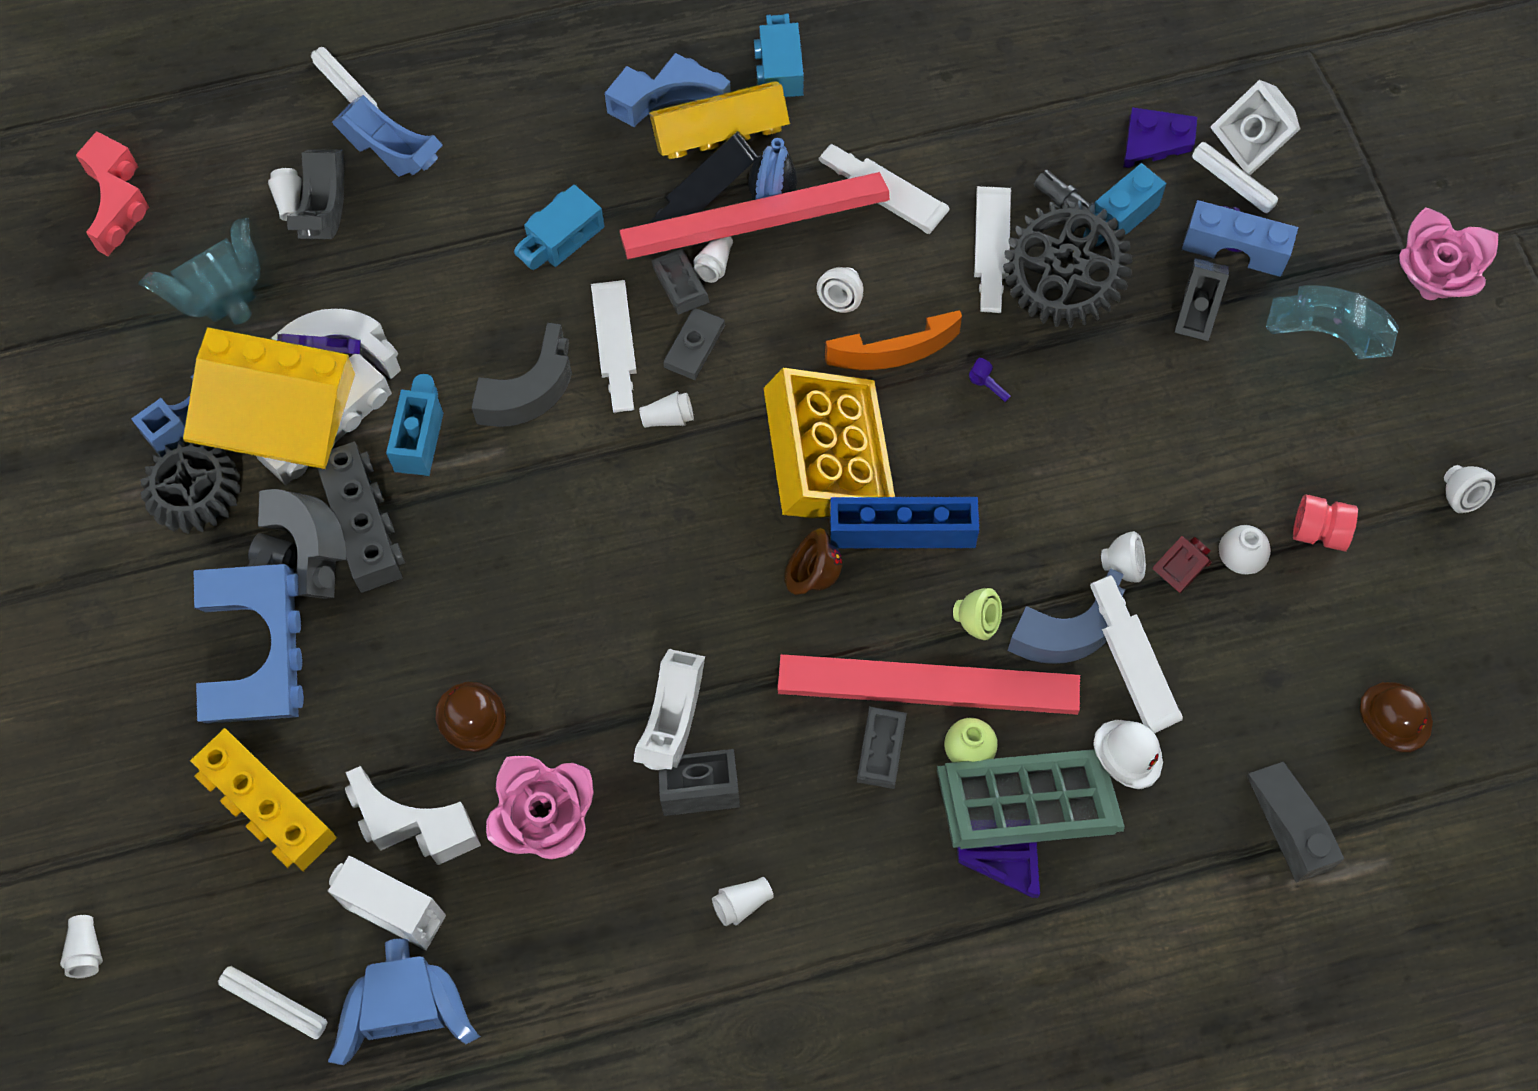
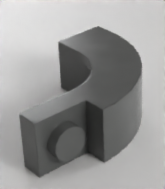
[287,149,345,239]
[471,323,572,427]
[258,489,346,599]

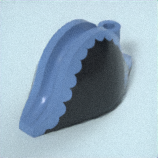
[748,138,797,200]

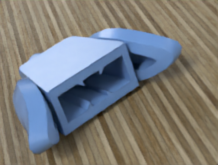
[328,939,480,1065]

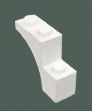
[345,766,481,865]

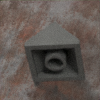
[659,749,740,816]

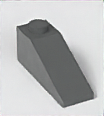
[1247,762,1344,883]

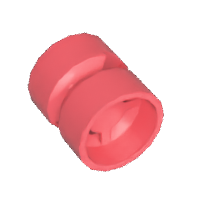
[1293,494,1358,552]

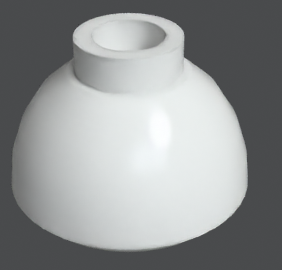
[817,267,863,313]
[1444,465,1495,513]
[1219,525,1271,574]
[1101,531,1146,582]

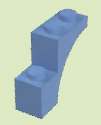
[605,53,731,127]
[332,95,443,177]

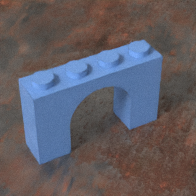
[193,564,304,724]

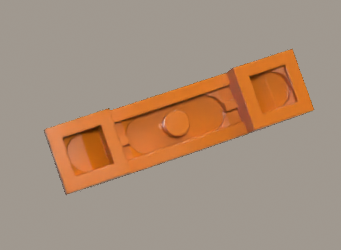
[825,310,962,370]

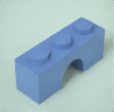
[1181,200,1298,277]
[131,374,194,457]

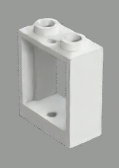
[328,856,446,950]

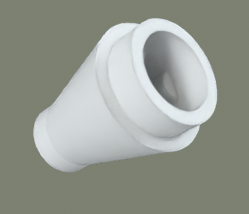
[268,168,302,221]
[694,237,733,283]
[639,391,694,428]
[712,877,773,926]
[60,915,103,978]

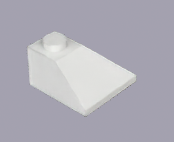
[1210,80,1300,176]

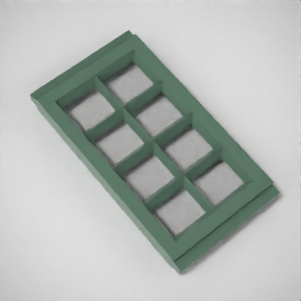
[937,749,1125,849]

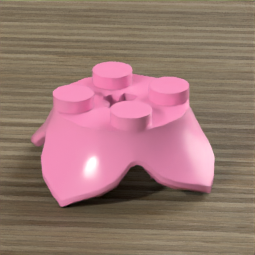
[1399,207,1498,300]
[486,756,593,859]

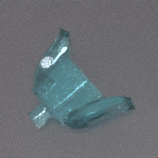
[139,217,260,324]

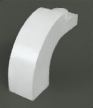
[272,309,401,379]
[633,649,705,770]

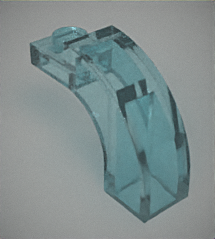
[1266,285,1399,359]

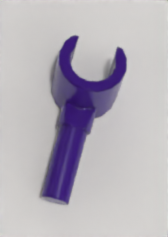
[969,358,1011,402]

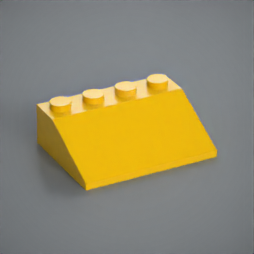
[183,327,355,469]
[763,368,895,518]

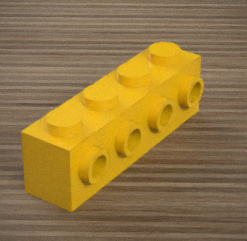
[649,81,790,159]
[190,728,337,871]

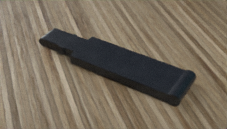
[646,131,758,224]

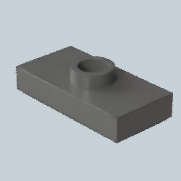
[651,248,709,315]
[663,308,725,380]
[857,706,907,789]

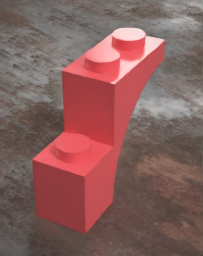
[76,131,150,256]

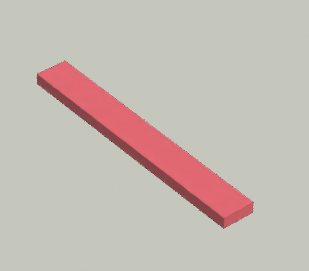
[619,172,890,259]
[778,654,1080,715]

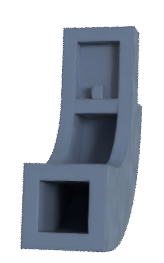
[1007,568,1125,664]

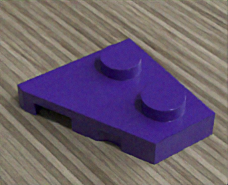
[1123,107,1198,167]
[277,334,361,354]
[957,820,1040,898]

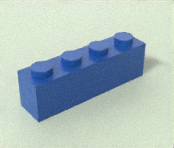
[830,497,979,548]

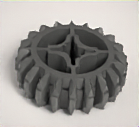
[140,440,241,535]

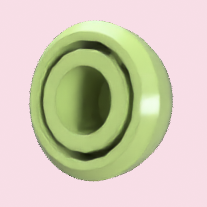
[953,588,1002,640]
[944,718,997,762]

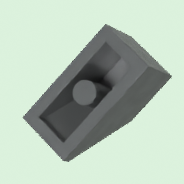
[1174,258,1229,341]

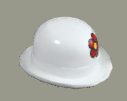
[1093,720,1163,789]

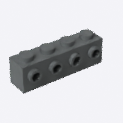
[318,441,405,593]

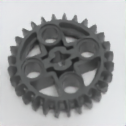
[1003,199,1133,328]

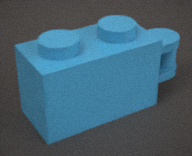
[754,14,804,97]
[1083,163,1167,247]
[514,184,605,270]
[386,374,443,476]

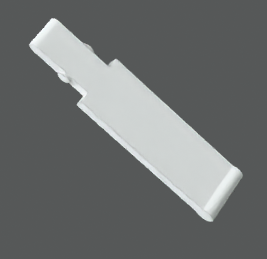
[818,144,950,234]
[974,186,1011,313]
[591,280,637,413]
[1090,575,1183,733]

